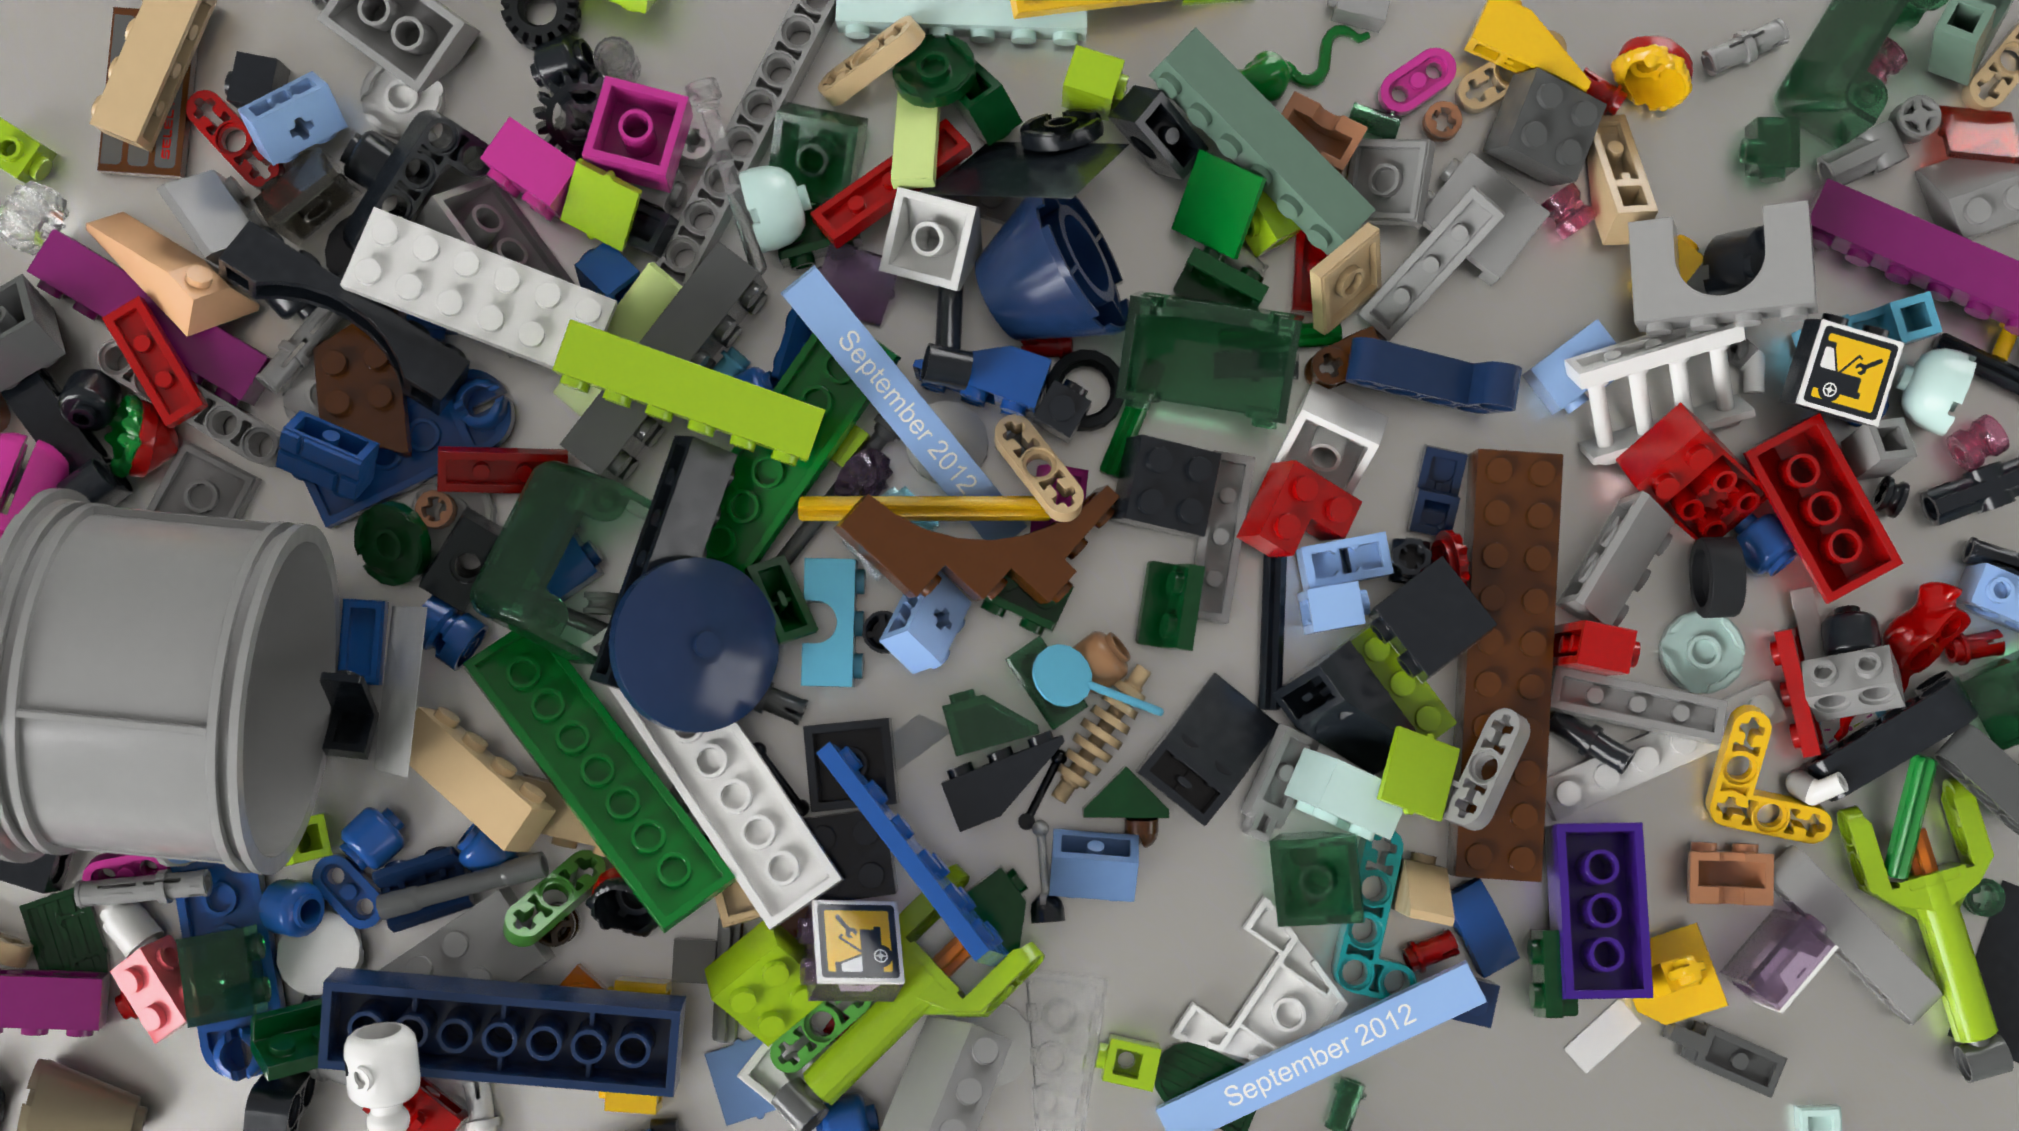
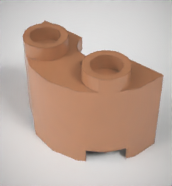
[1281,91,1368,174]
[1687,842,1774,906]

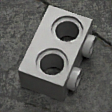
[1801,645,1906,722]

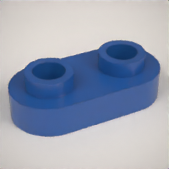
[312,854,382,929]

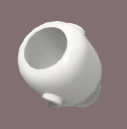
[344,1022,421,1131]

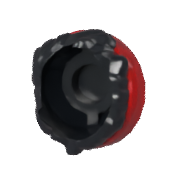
[585,868,658,937]

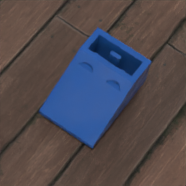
[913,346,1052,418]

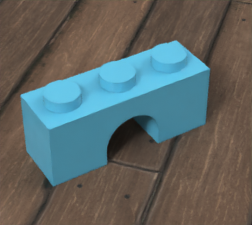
[1791,291,1943,348]
[801,558,866,687]

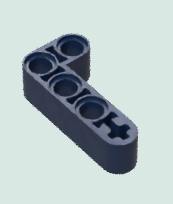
[1345,337,1522,414]

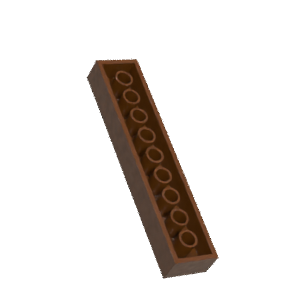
[1446,449,1563,882]

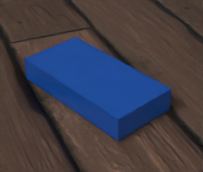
[337,599,389,685]

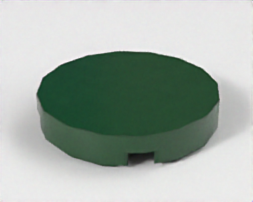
[893,34,977,108]
[354,501,431,586]

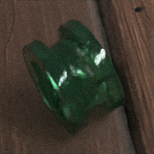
[1962,878,2006,917]

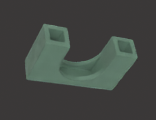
[1928,0,2014,86]

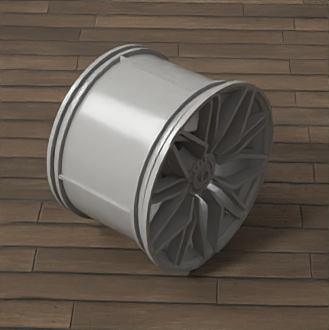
[0,488,341,875]

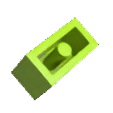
[1061,45,1130,122]

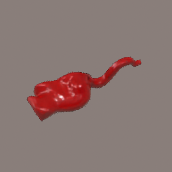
[1833,582,1971,742]

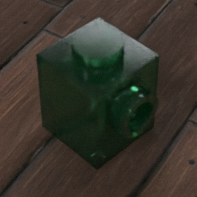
[1739,117,1800,183]

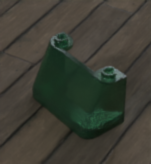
[1775,0,1949,148]
[1116,291,1305,429]

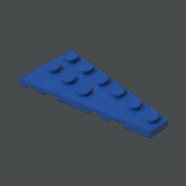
[816,742,1009,967]

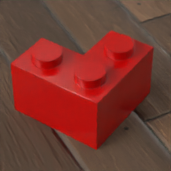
[1236,460,1362,557]

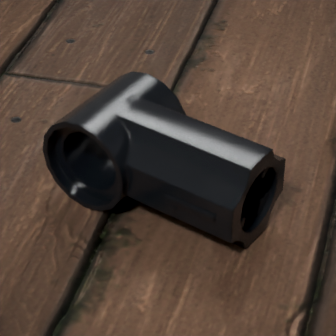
[1388,537,1432,584]

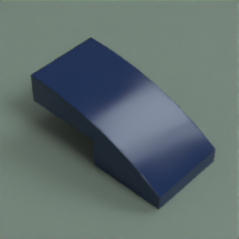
[1408,444,1468,536]

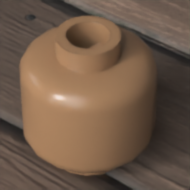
[1072,631,1131,694]

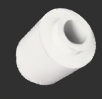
[99,902,164,958]

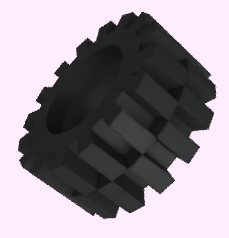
[501,0,581,51]

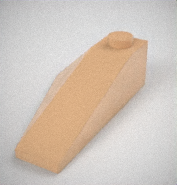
[86,212,260,337]

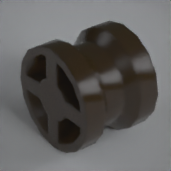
[535,902,581,947]

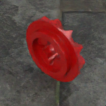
[1430,530,1471,586]

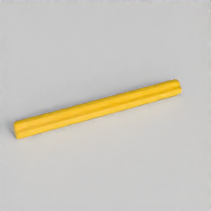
[798,496,1051,521]

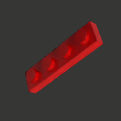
[810,118,973,249]

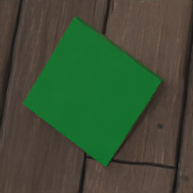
[1171,149,1267,259]

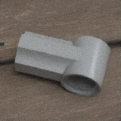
[1816,119,1910,185]

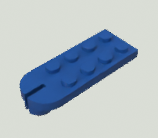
[304,369,515,529]
[170,861,286,1081]

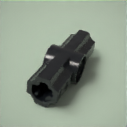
[1921,457,2019,526]

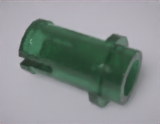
[1349,102,1402,139]
[1324,1076,1367,1131]

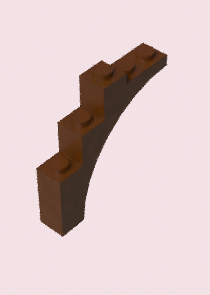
[833,485,1120,604]

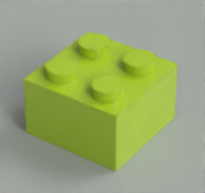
[704,921,833,1047]

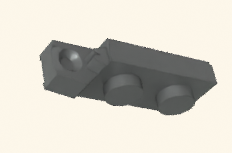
[1662,1020,1788,1098]

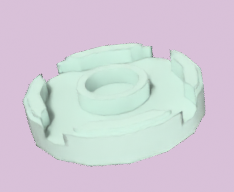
[1659,610,1745,694]

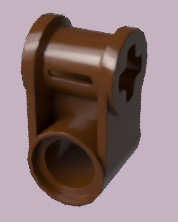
[1304,326,1379,390]

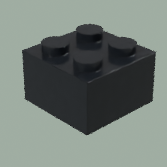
[1110,434,1222,538]
[803,718,899,812]
[803,810,898,906]

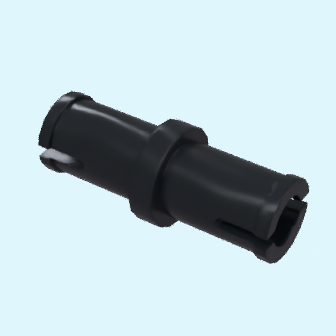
[1549,712,1636,774]

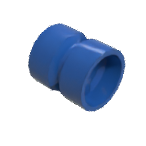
[422,595,488,671]

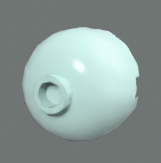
[739,165,812,253]
[1896,348,1977,436]

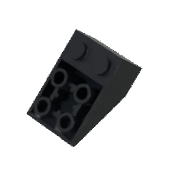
[1272,640,1416,775]
[1135,672,1279,826]
[941,730,1065,832]

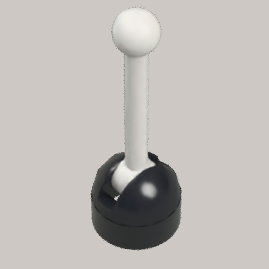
[1030,820,1065,924]

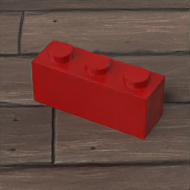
[1553,620,1641,676]

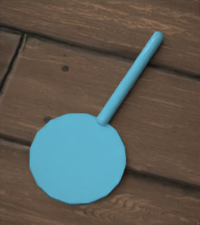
[1032,644,1164,716]

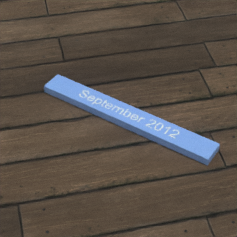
[781,265,1027,540]
[1156,960,1487,1131]

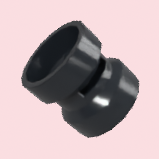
[862,611,893,654]

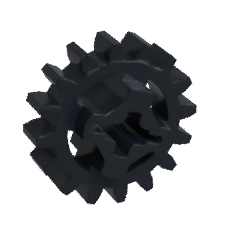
[533,68,603,161]

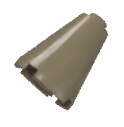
[17,1059,148,1131]

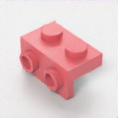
[110,935,214,1044]

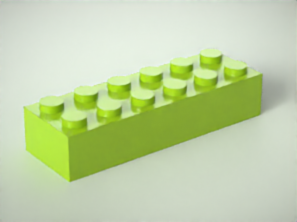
[552,319,825,467]

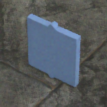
[704,1037,776,1126]

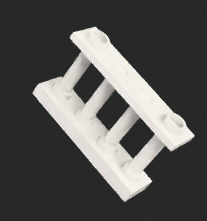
[1564,322,1756,466]

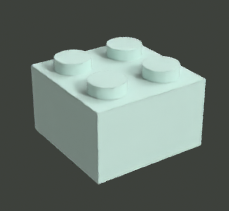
[1284,747,1403,842]

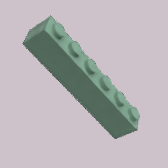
[1149,27,1376,256]

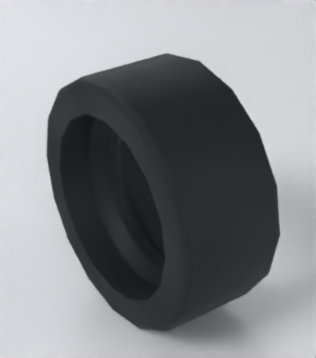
[1046,349,1126,432]
[1689,536,1747,618]

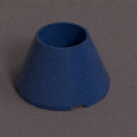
[975,196,1131,341]

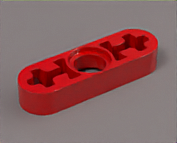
[186,90,285,192]

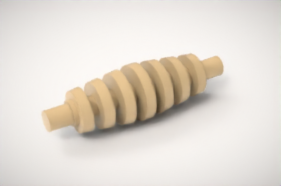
[1051,664,1151,804]

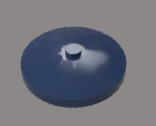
[609,557,779,733]

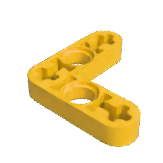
[1705,705,1832,844]

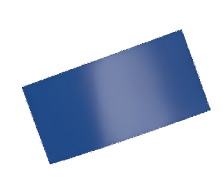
[1451,878,1520,978]

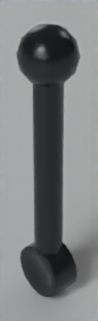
[753,742,810,816]
[1018,749,1067,830]

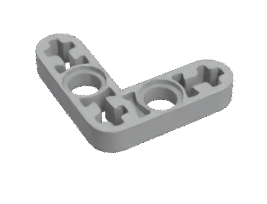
[1443,708,1531,831]

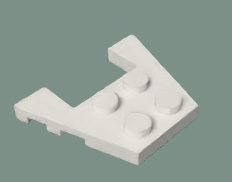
[1170,896,1348,1061]

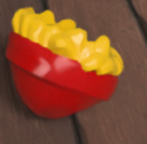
[1611,35,1693,112]

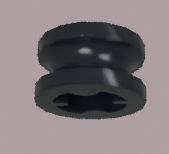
[1871,476,1910,518]

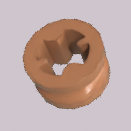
[1422,101,1463,143]
[415,490,458,529]

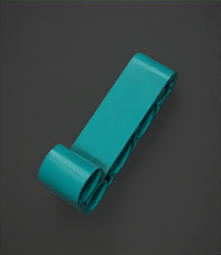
[1331,831,1417,999]

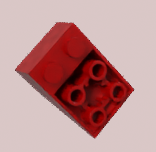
[1615,402,1767,541]

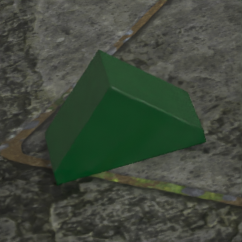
[745,555,819,645]
[1082,765,1169,818]

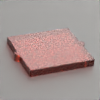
[1937,105,2019,164]

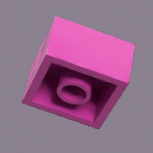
[582,76,693,193]
[480,116,576,224]

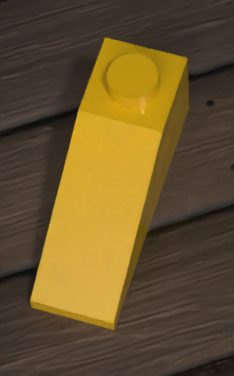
[1464,0,1591,93]

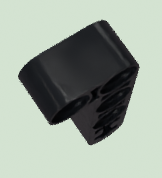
[343,110,490,252]
[1,368,133,507]
[1805,670,1979,802]
[243,1072,316,1131]

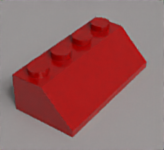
[1743,413,1904,604]

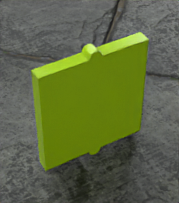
[560,158,643,252]
[1377,726,1460,822]

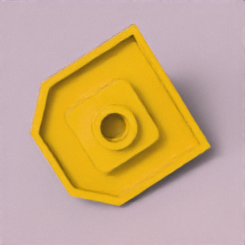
[1632,923,1729,1025]

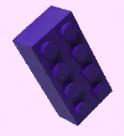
[1545,822,1653,999]

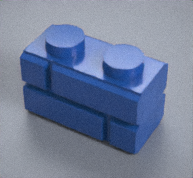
[276,410,380,500]

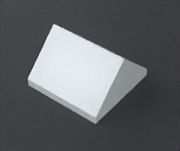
[879,187,983,291]

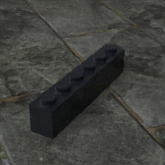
[589,435,737,691]

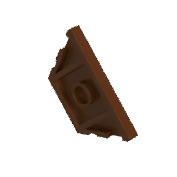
[313,308,413,458]

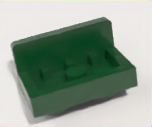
[1173,247,1269,329]
[1527,930,1578,1018]

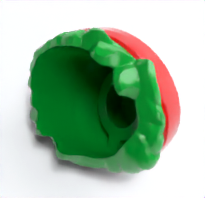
[104,394,179,478]

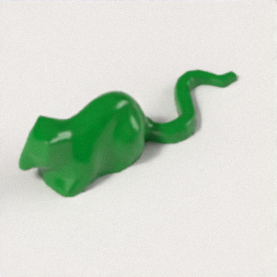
[1239,25,1370,102]

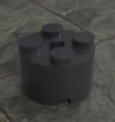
[1702,225,1765,296]

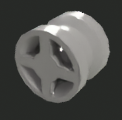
[1888,95,1942,144]

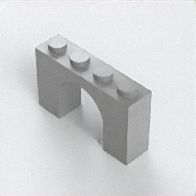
[1628,200,1818,336]

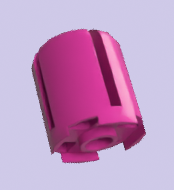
[0,432,69,538]

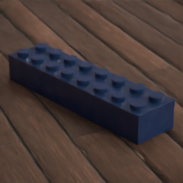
[318,967,686,1097]

